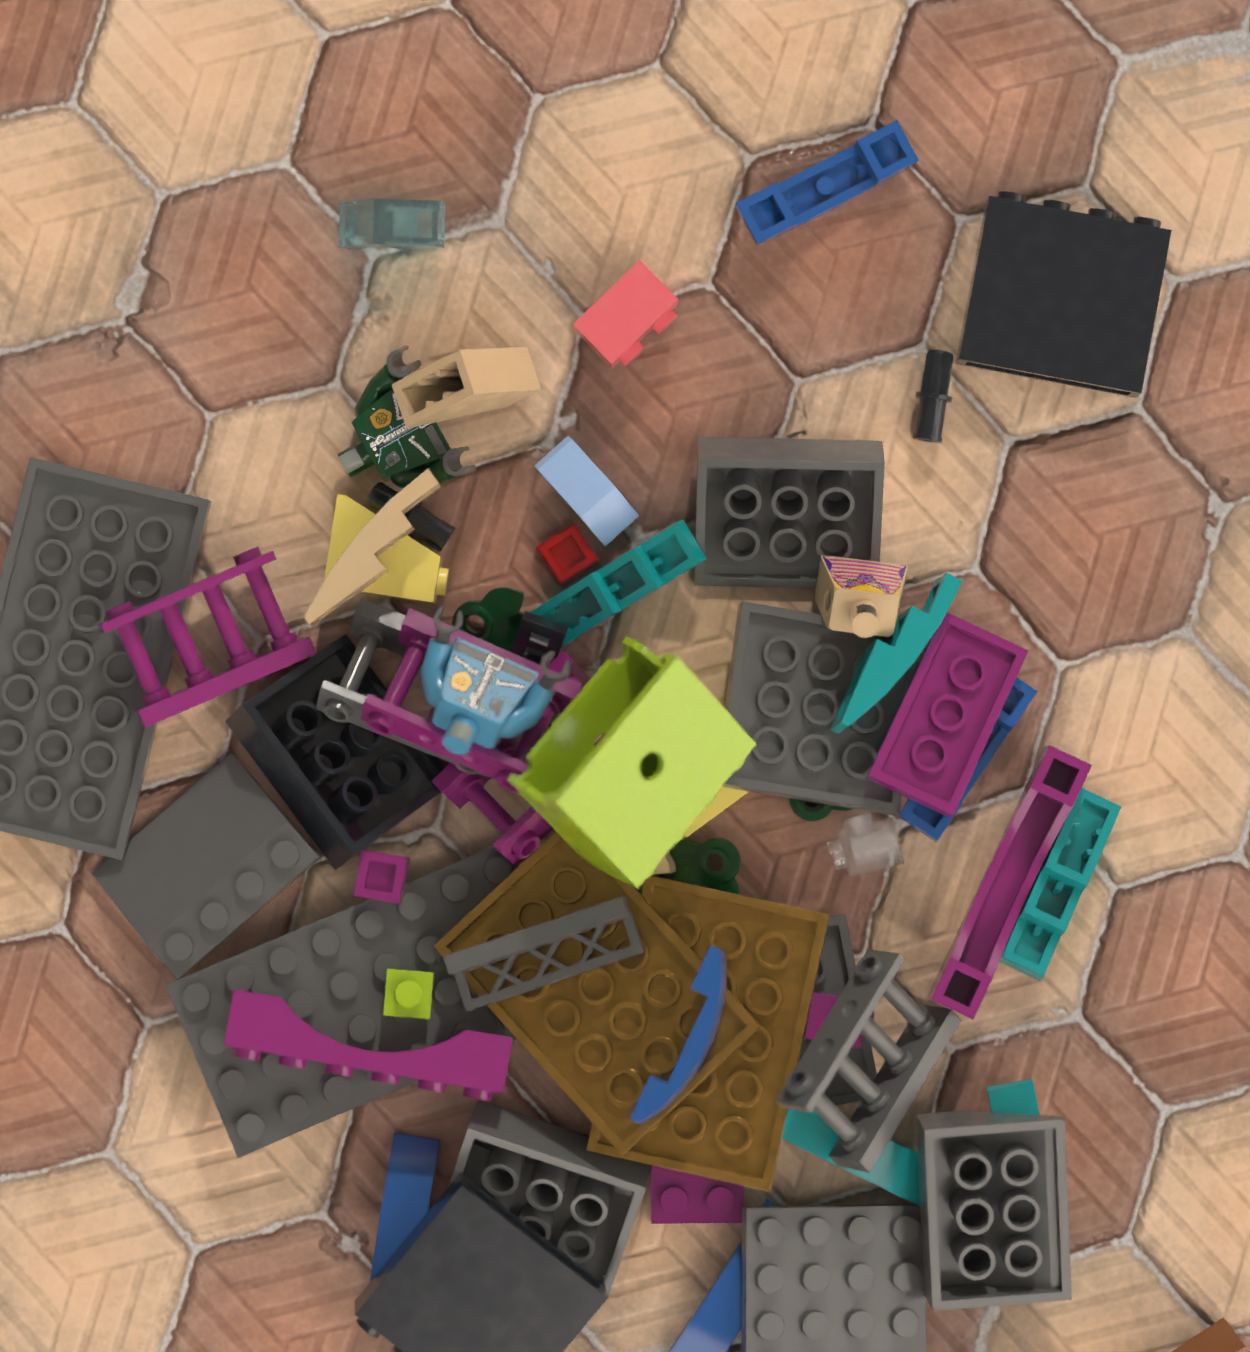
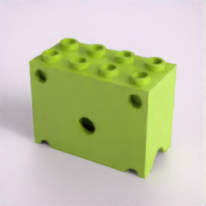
[507,636,756,888]

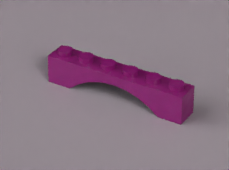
[927,745,1092,1019]
[224,989,513,1101]

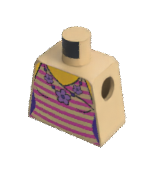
[814,555,908,638]

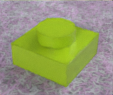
[383,969,434,1019]

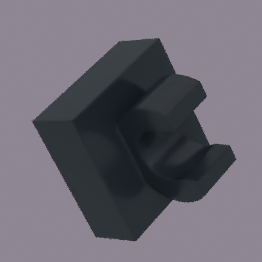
[510,611,568,665]

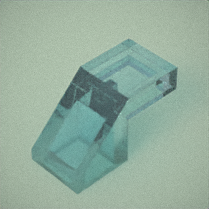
[339,198,445,251]

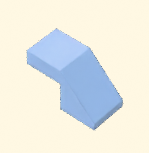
[534,436,639,546]

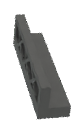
[443,896,645,1011]

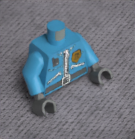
[421,606,571,755]

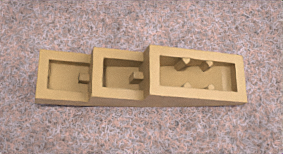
[304,469,441,627]

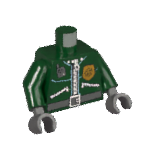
[337,345,476,488]

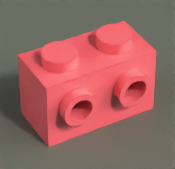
[573,260,678,369]

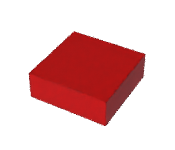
[535,523,599,587]

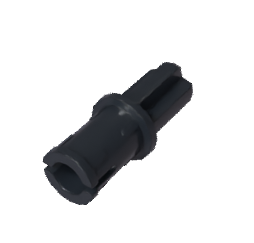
[913,349,954,443]
[366,482,456,553]

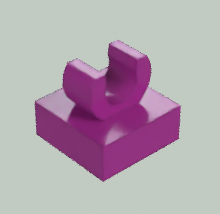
[353,850,410,904]

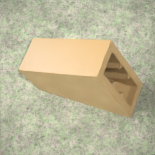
[392,347,542,428]

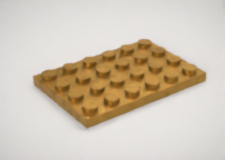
[434,832,762,1155]
[586,876,830,1192]

